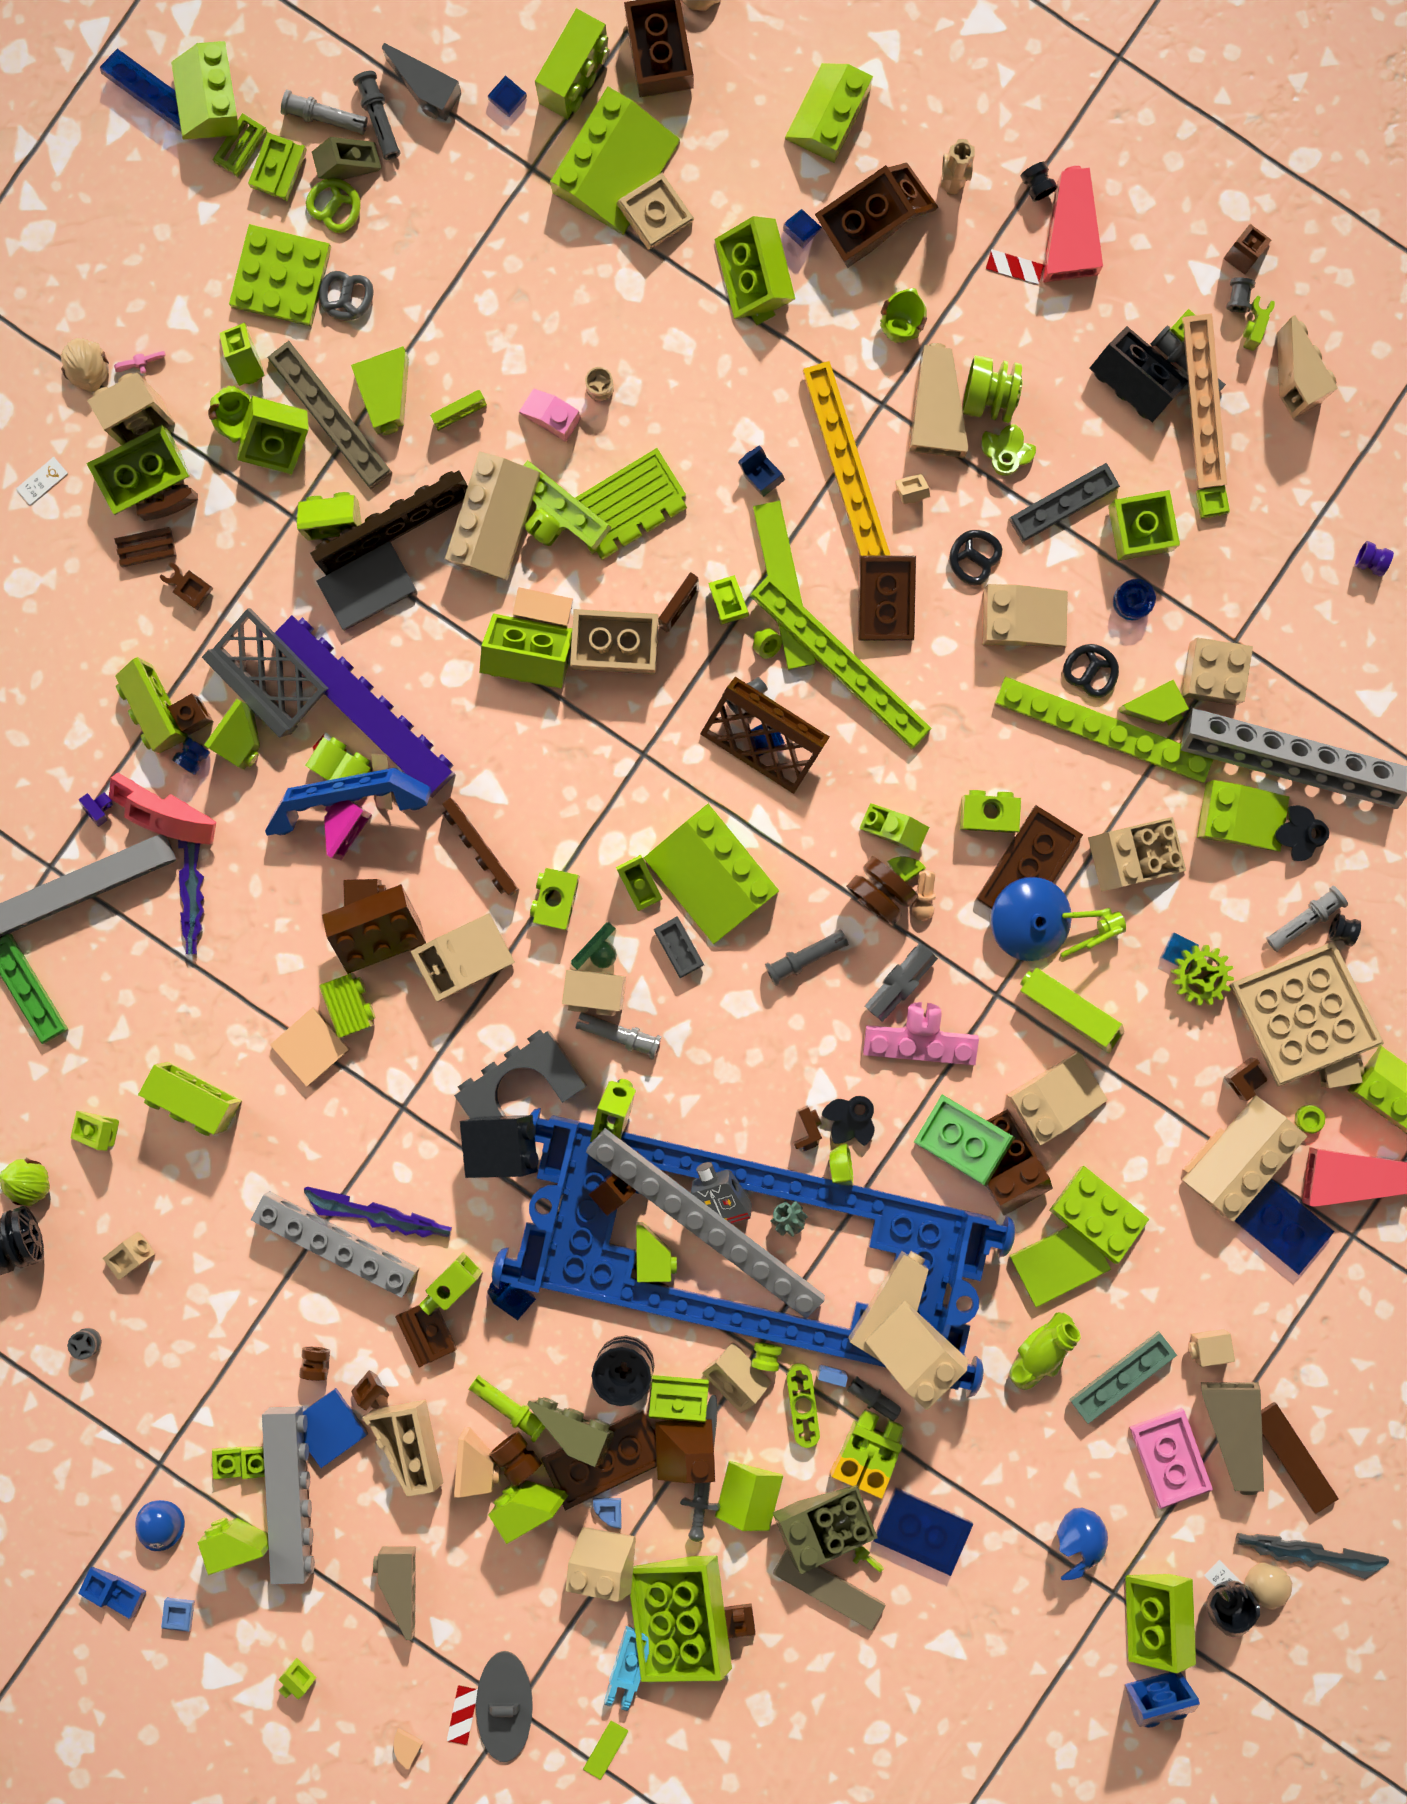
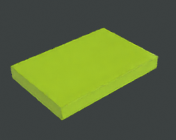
[1009,1226,1111,1307]

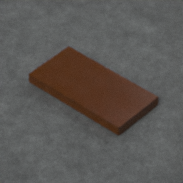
[975,805,1083,910]
[541,1409,657,1511]

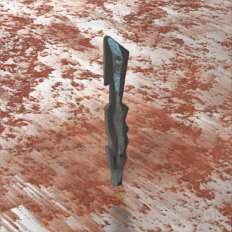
[1236,1533,1389,1579]

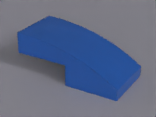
[78,1567,146,1619]

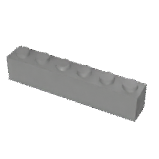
[262,1406,315,1584]

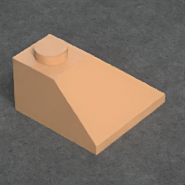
[454,1427,501,1498]

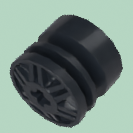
[0,1206,44,1275]
[591,1335,655,1407]

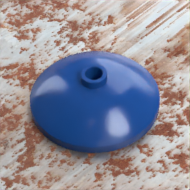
[991,877,1072,961]

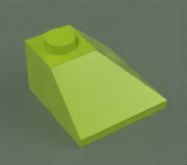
[204,699,260,769]

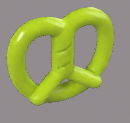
[306,178,361,233]

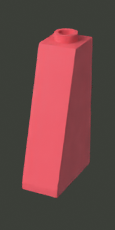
[1043,166,1103,282]
[1302,1147,1407,1207]

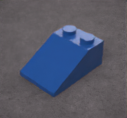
[1125,1672,1200,1728]

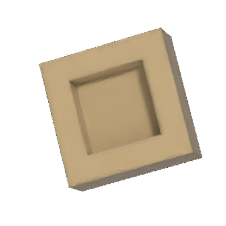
[895,473,930,504]

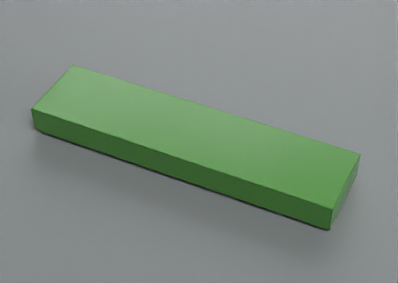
[0,934,68,1044]

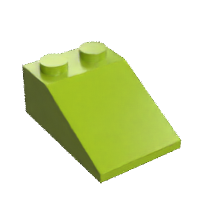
[1197,780,1290,852]

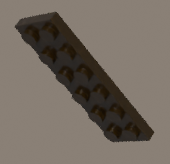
[310,470,468,575]

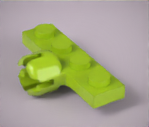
[523,460,612,550]

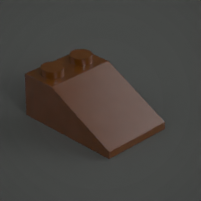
[815,165,916,268]

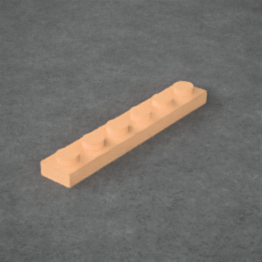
[1182,313,1227,488]

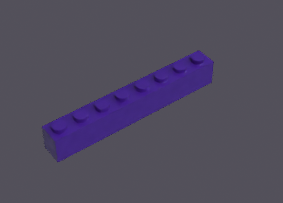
[275,615,456,798]

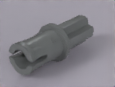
[847,1376,901,1421]

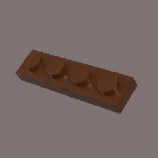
[442,797,519,896]

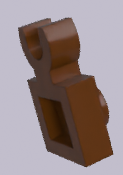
[159,562,213,610]

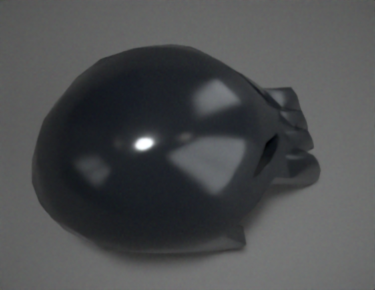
[1206,1580,1260,1637]

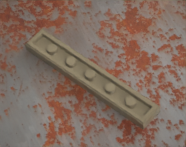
[267,340,392,490]

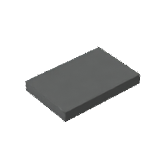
[316,541,417,631]

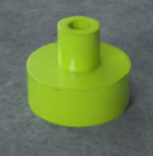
[753,629,782,659]

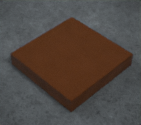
[658,572,699,632]

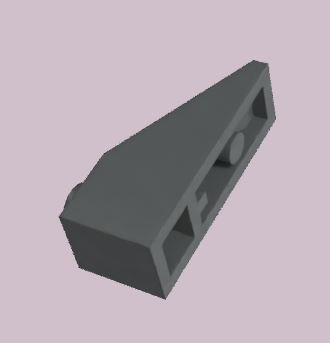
[382,43,461,121]

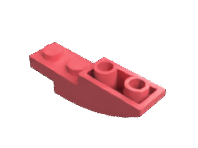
[108,773,216,844]

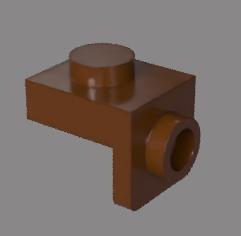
[793,1105,822,1152]

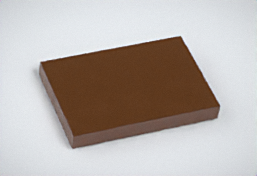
[858,555,916,641]

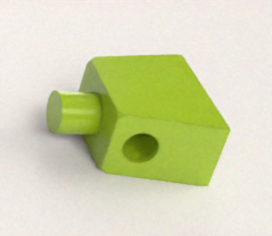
[590,1079,636,1142]
[419,1252,483,1316]

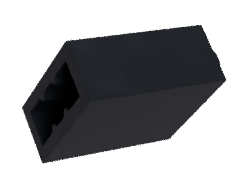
[460,1115,539,1178]

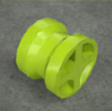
[751,1342,782,1372]

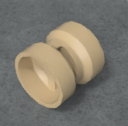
[585,367,614,401]

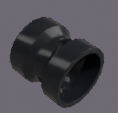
[1020,161,1058,202]

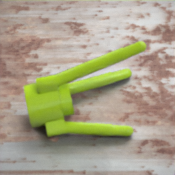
[1060,908,1126,957]

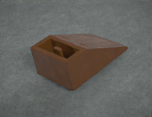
[986,1109,1053,1216]

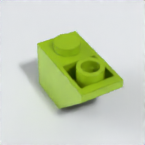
[859,803,930,853]

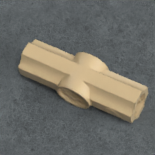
[940,139,975,195]

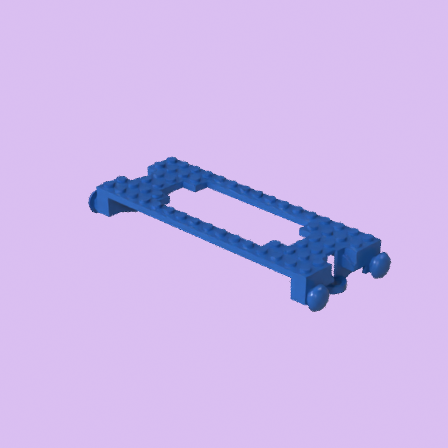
[492,1108,1015,1398]

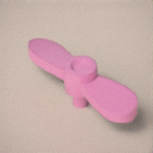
[114,351,166,373]

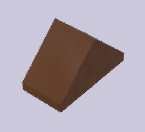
[1223,224,1272,275]

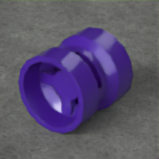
[1354,541,1394,577]

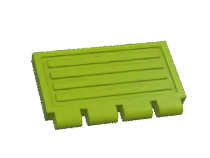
[575,448,687,560]

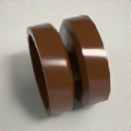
[846,856,919,926]

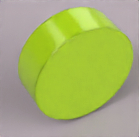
[1295,1105,1325,1134]

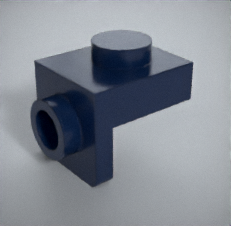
[738,445,785,497]

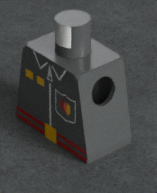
[691,1162,752,1224]

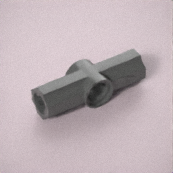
[864,943,938,1022]

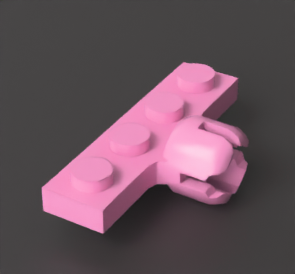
[863,1002,979,1065]

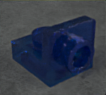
[487,1282,536,1321]

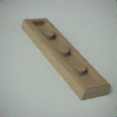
[773,1548,886,1631]

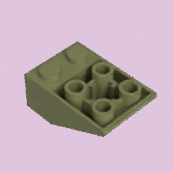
[527,1397,615,1467]
[773,1485,878,1574]

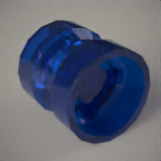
[171,736,211,775]

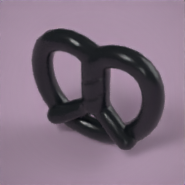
[949,530,1003,586]
[1063,644,1119,698]

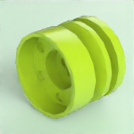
[962,355,1023,423]

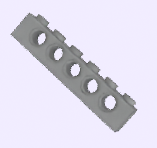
[250,1191,419,1298]

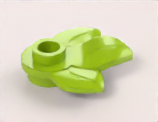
[981,424,1036,476]

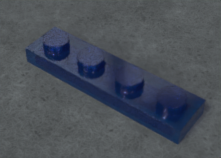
[100,48,181,132]

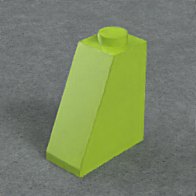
[351,346,409,435]

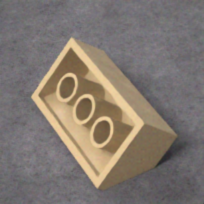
[445,451,541,580]
[1182,1095,1307,1222]

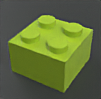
[1108,490,1180,561]

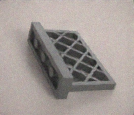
[202,608,329,738]

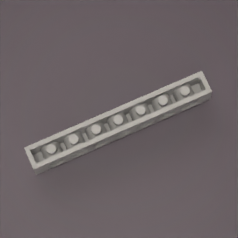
[1181,708,1407,809]

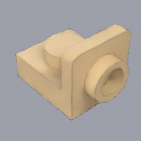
[102,1232,155,1280]

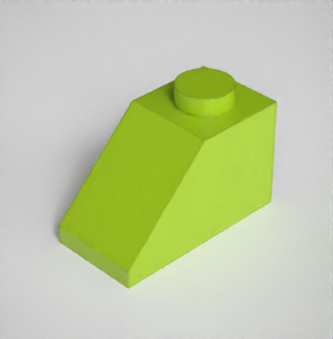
[219,322,265,386]
[1118,679,1189,726]
[636,1222,677,1282]

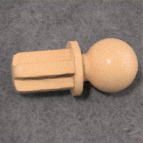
[912,870,936,921]

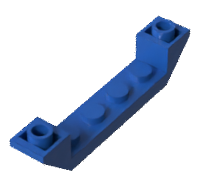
[265,768,431,836]

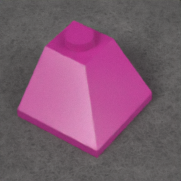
[324,800,372,861]

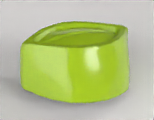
[829,1143,853,1186]

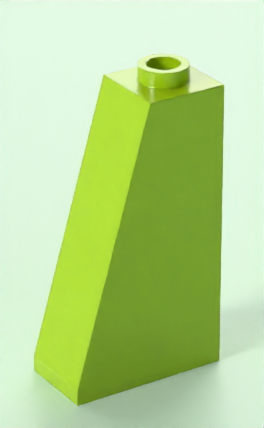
[1020,967,1125,1054]

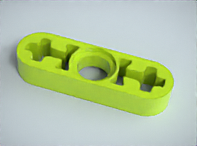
[786,1363,820,1448]

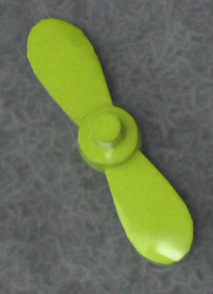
[853,1545,884,1573]

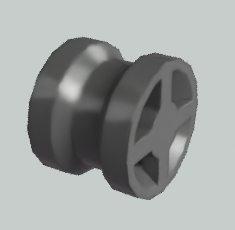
[67,1328,102,1360]

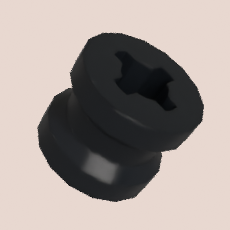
[1328,913,1361,947]

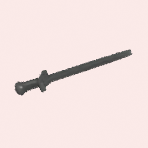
[680,1395,720,1542]

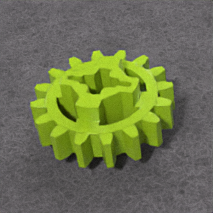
[1171,945,1234,1005]

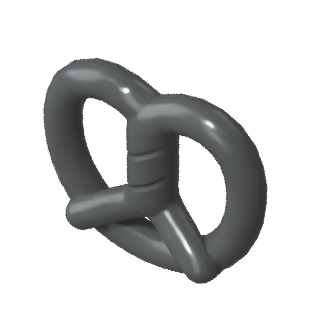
[319,271,374,321]

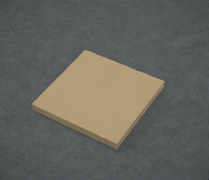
[1229,941,1384,1087]

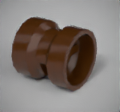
[299,1346,331,1381]

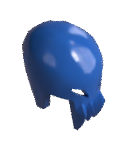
[1056,1507,1108,1580]

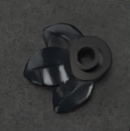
[1274,805,1330,861]
[821,1095,875,1146]

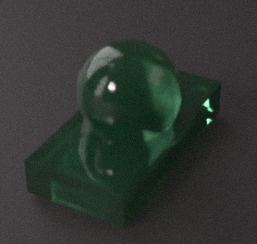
[570,922,617,970]

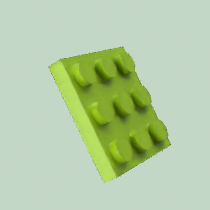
[229,224,331,327]

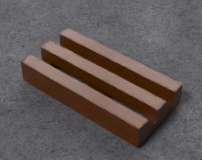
[114,527,177,567]

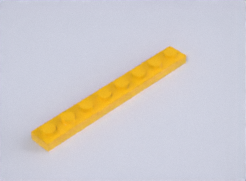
[802,361,890,555]

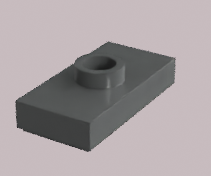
[653,916,704,978]

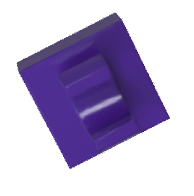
[78,792,113,827]

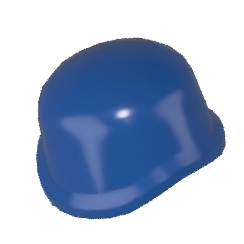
[135,1500,185,1551]

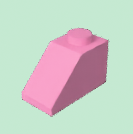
[519,389,581,442]

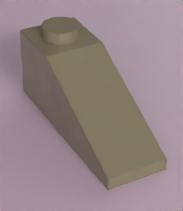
[373,1546,416,1640]

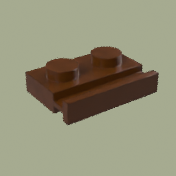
[395,1304,457,1368]

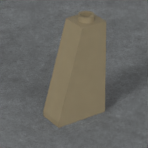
[1201,1382,1264,1495]

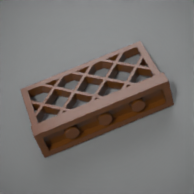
[700,676,830,794]

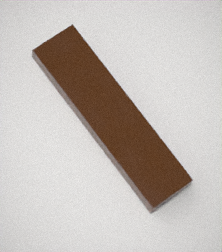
[1261,1402,1339,1514]

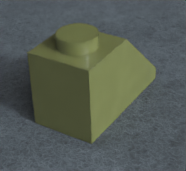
[311,137,382,180]

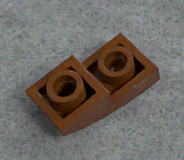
[136,484,198,521]

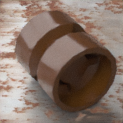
[489,1431,542,1487]

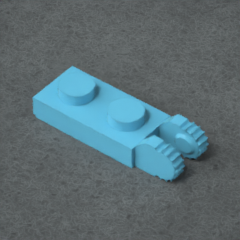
[604,1626,649,1711]

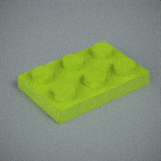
[1049,1166,1149,1264]

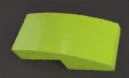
[212,1446,265,1479]

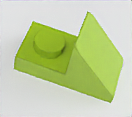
[708,575,749,625]
[616,855,663,911]
[70,1111,119,1151]

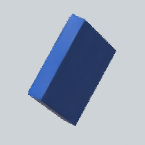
[303,1388,368,1468]

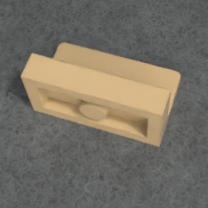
[702,1343,771,1413]

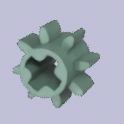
[770,1201,808,1237]

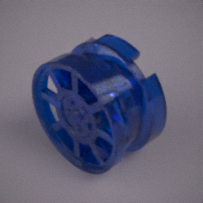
[1113,579,1156,621]

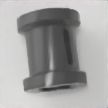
[1226,277,1256,313]

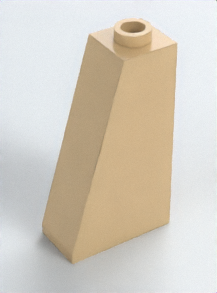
[909,343,968,458]
[848,1251,928,1361]

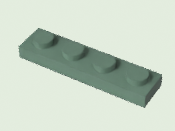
[1069,1331,1178,1424]

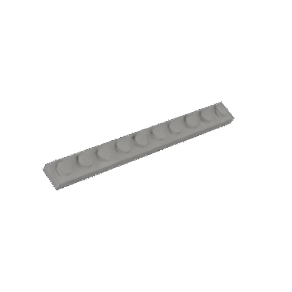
[586,1128,825,1319]

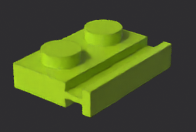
[248,132,307,201]
[649,1375,709,1423]

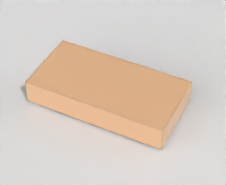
[513,587,573,627]

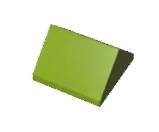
[715,1461,783,1531]

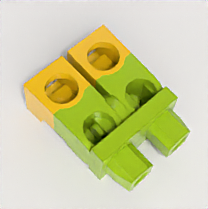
[830,1409,904,1499]

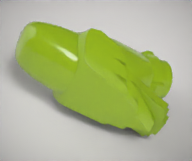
[1009,1312,1081,1390]

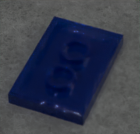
[1234,1179,1335,1275]
[873,1487,974,1576]

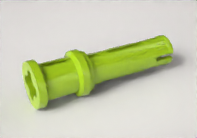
[468,1375,545,1442]

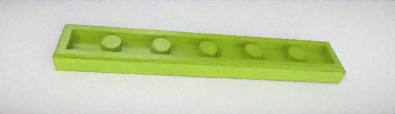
[753,500,816,670]

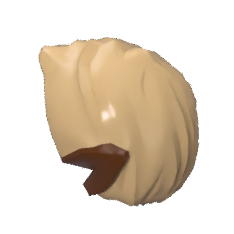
[61,338,109,392]

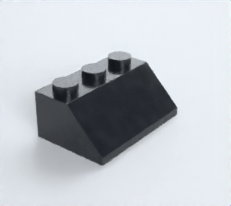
[1089,326,1188,423]

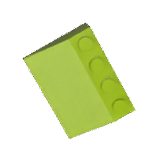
[550,86,680,235]
[643,803,779,945]
[630,1555,732,1682]

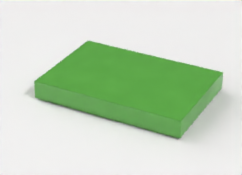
[914,1094,1015,1186]

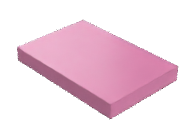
[1129,1408,1213,1509]

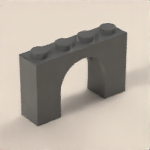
[454,1029,587,1118]

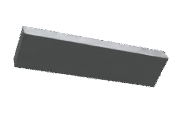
[1009,462,1120,543]

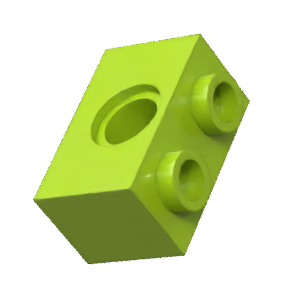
[960,790,1021,833]
[530,868,580,930]

